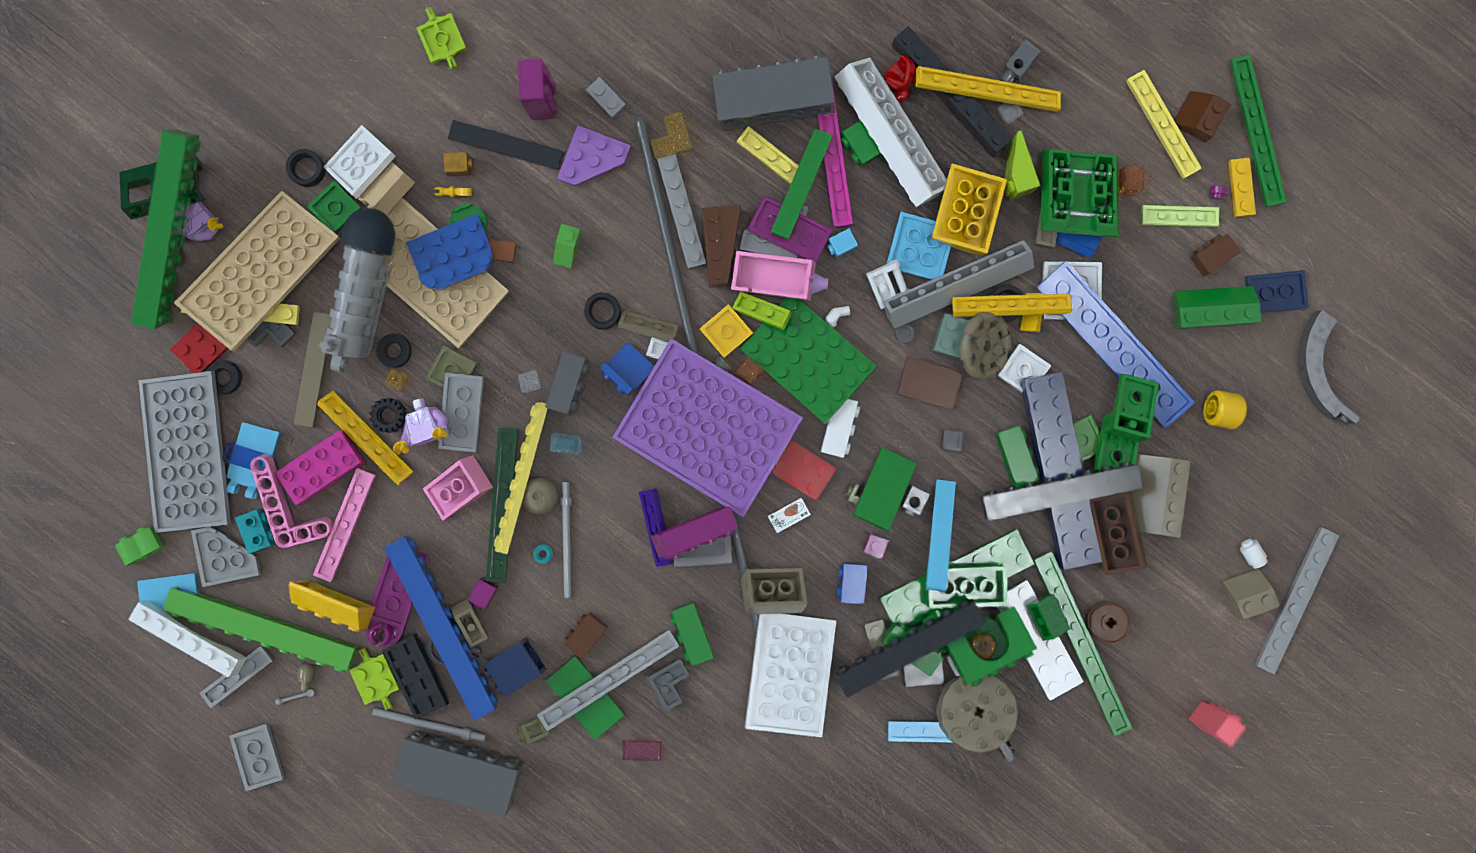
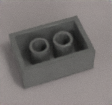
[545,352,591,415]

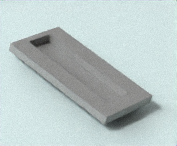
[674,536,732,567]

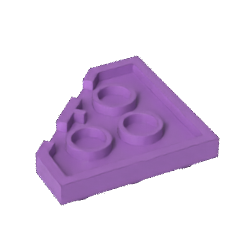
[557,125,631,186]

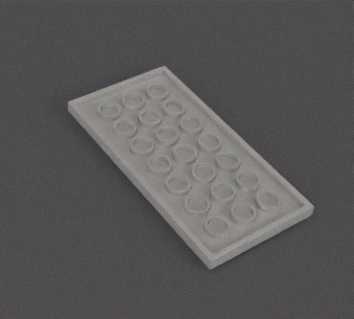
[138,371,231,533]

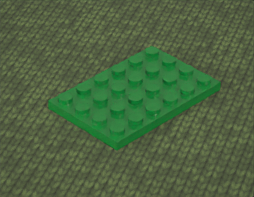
[740,298,877,425]

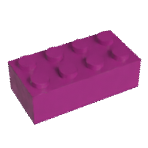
[517,59,557,120]
[651,506,738,560]

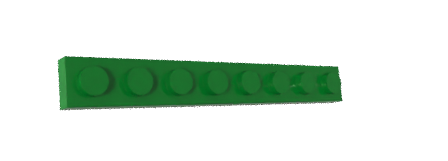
[1229,55,1287,208]

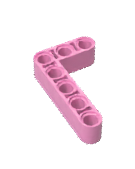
[251,454,334,548]

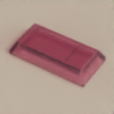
[622,740,662,761]

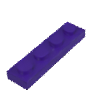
[639,488,674,567]

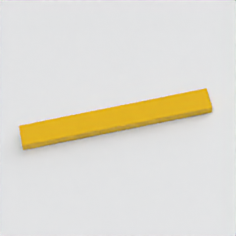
[916,66,1061,112]

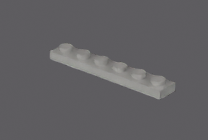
[657,154,706,269]

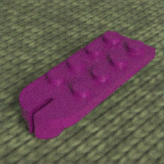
[364,551,429,647]

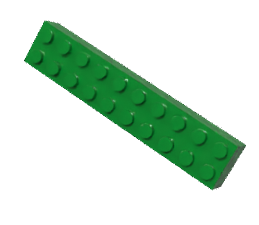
[131,129,201,330]

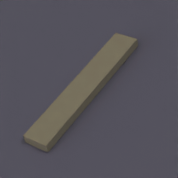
[294,312,332,428]

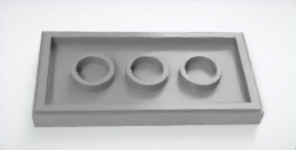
[438,373,485,453]

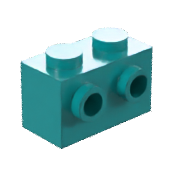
[235,509,277,554]

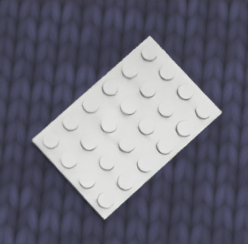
[745,614,836,737]

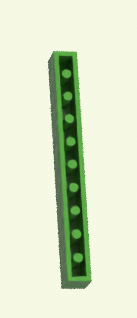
[163,586,359,672]

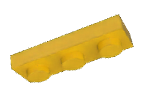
[1228,158,1256,218]

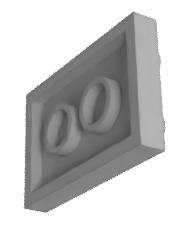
[229,723,285,791]

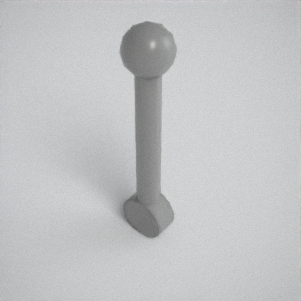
[275,688,315,706]

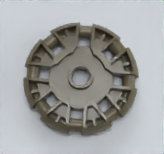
[960,312,1011,381]

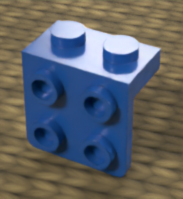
[600,343,654,396]

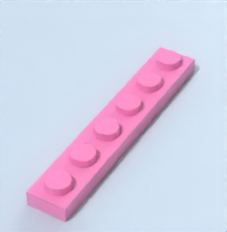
[313,468,376,582]

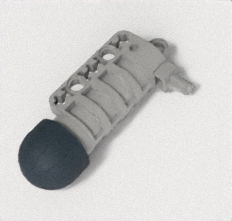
[319,208,395,373]

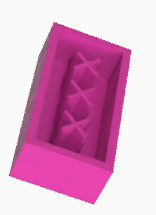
[275,430,367,505]

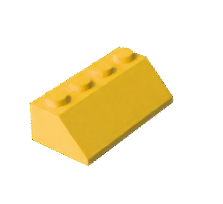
[289,580,375,632]

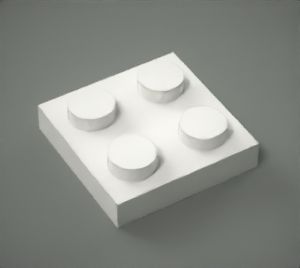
[997,344,1051,393]

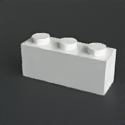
[820,399,860,458]

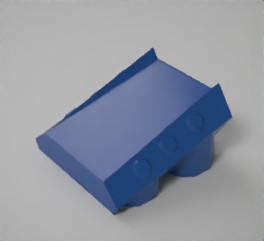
[1056,233,1102,257]

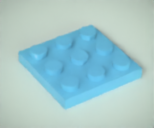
[886,212,951,280]

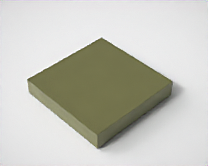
[426,345,478,388]

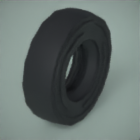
[376,333,412,368]
[207,360,242,395]

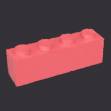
[1188,701,1246,747]

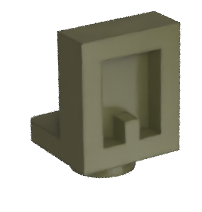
[845,483,861,505]
[516,717,549,744]

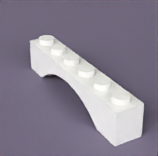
[128,601,247,677]

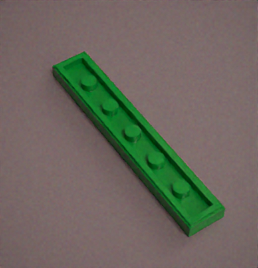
[771,128,833,240]

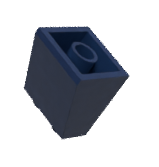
[484,637,547,697]

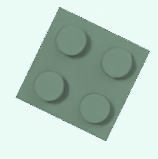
[931,313,973,361]

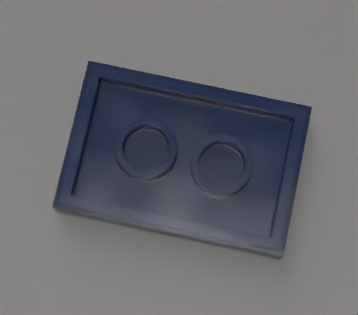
[1245,270,1309,313]

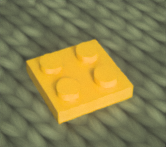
[699,304,753,358]

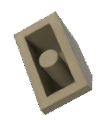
[450,599,488,647]

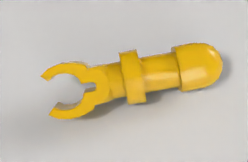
[433,186,471,198]

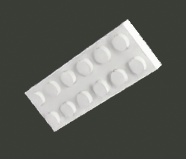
[997,580,1084,700]

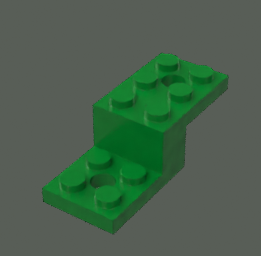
[1094,373,1159,472]

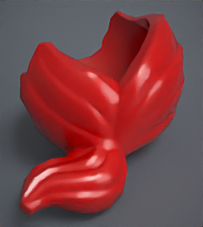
[885,55,917,102]

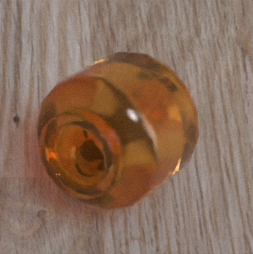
[970,633,996,659]

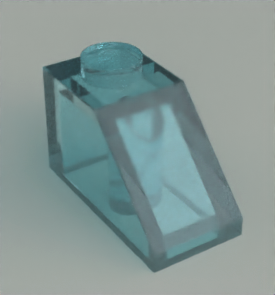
[550,432,583,455]

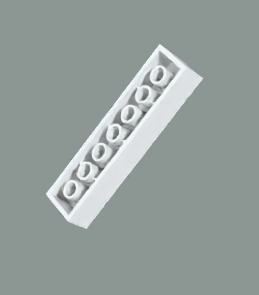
[834,58,947,207]

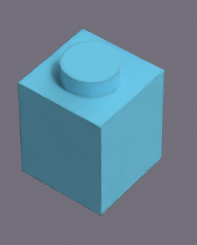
[826,229,858,259]

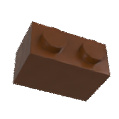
[1190,234,1241,277]
[564,612,608,659]

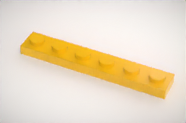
[952,294,1072,317]
[317,391,413,485]

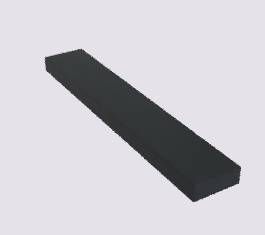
[448,120,563,170]

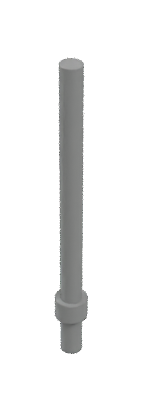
[560,482,572,598]
[372,708,486,742]

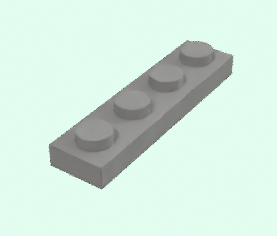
[199,646,275,708]

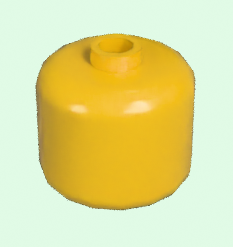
[1203,390,1247,429]

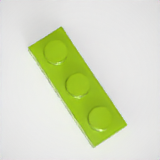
[732,291,792,330]

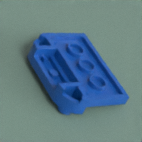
[406,214,494,291]

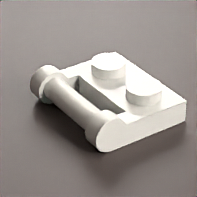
[866,260,910,309]

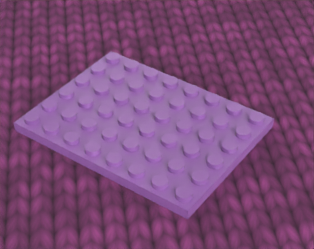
[612,339,803,517]

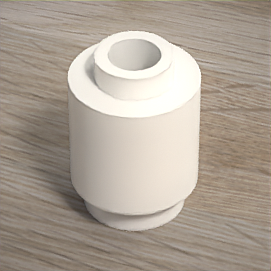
[1240,539,1268,569]

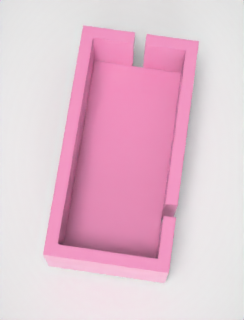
[731,251,816,301]

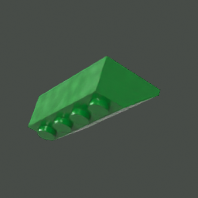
[1174,286,1261,330]

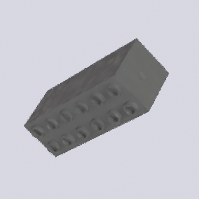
[712,55,835,131]
[391,730,524,817]

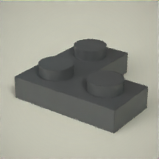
[247,322,297,347]
[647,658,690,711]

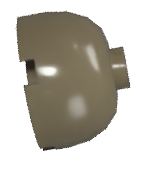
[521,477,559,515]

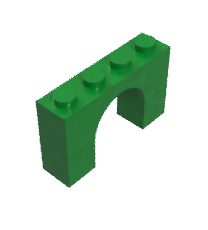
[944,606,1038,687]

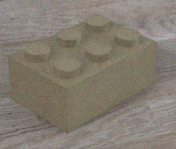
[741,568,807,615]

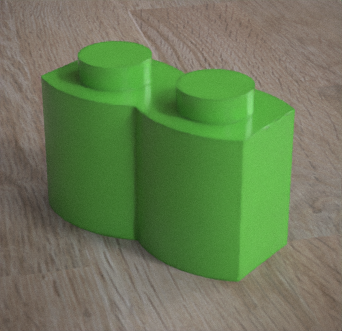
[115,526,165,566]

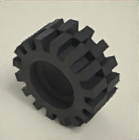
[369,398,407,433]

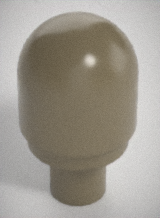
[297,663,314,691]

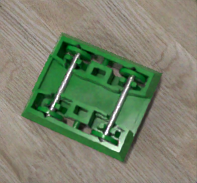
[1041,149,1119,238]

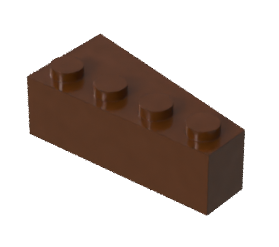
[703,205,741,288]

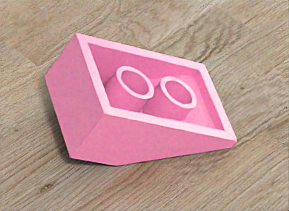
[423,455,493,521]

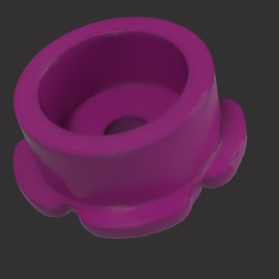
[1208,186,1228,200]

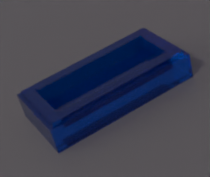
[223,442,266,470]

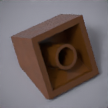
[1174,91,1231,143]

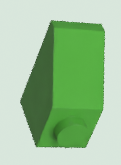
[553,224,582,269]

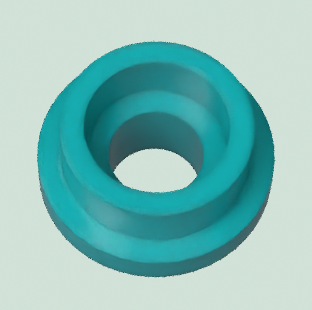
[533,544,553,564]

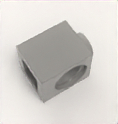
[900,486,930,516]

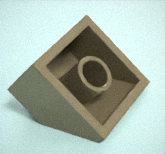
[1221,568,1280,620]

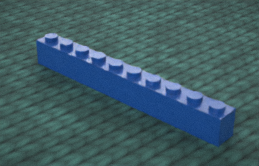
[384,535,498,720]

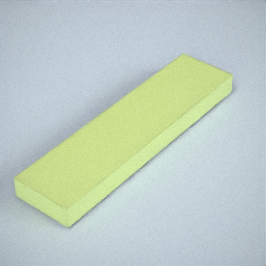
[1141,205,1219,227]

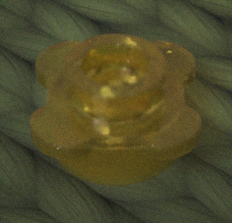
[385,369,407,391]

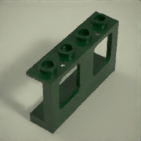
[119,156,205,220]

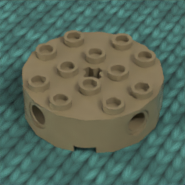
[936,675,1018,752]

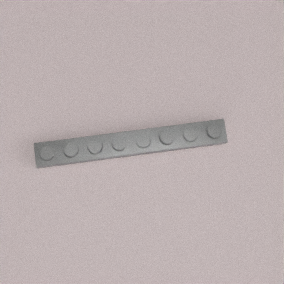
[1254,527,1339,675]
[537,630,679,731]

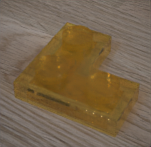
[650,112,692,160]

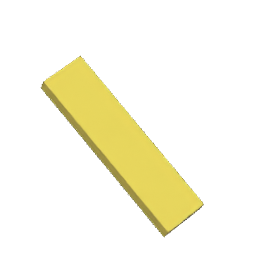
[737,126,799,185]

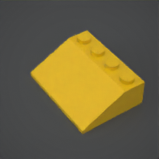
[932,164,1007,257]

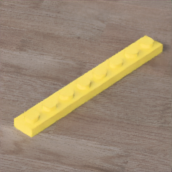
[494,402,548,554]

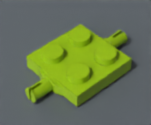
[416,7,467,70]
[349,647,400,710]

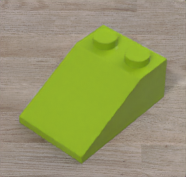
[1004,131,1040,200]

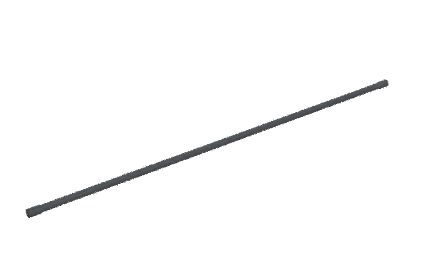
[635,120,789,737]

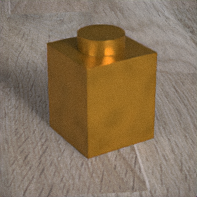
[443,152,474,176]

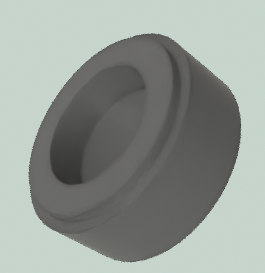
[895,324,915,343]
[714,356,732,373]

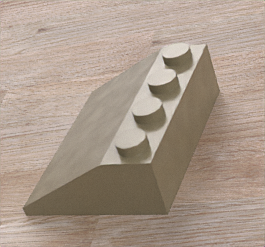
[1131,454,1191,538]

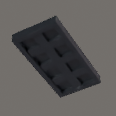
[382,633,450,720]

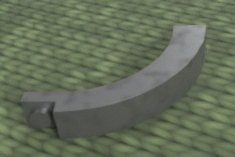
[1298,309,1360,425]

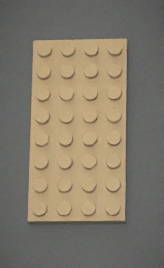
[174,191,340,352]
[344,198,510,349]

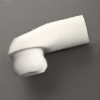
[825,306,850,328]

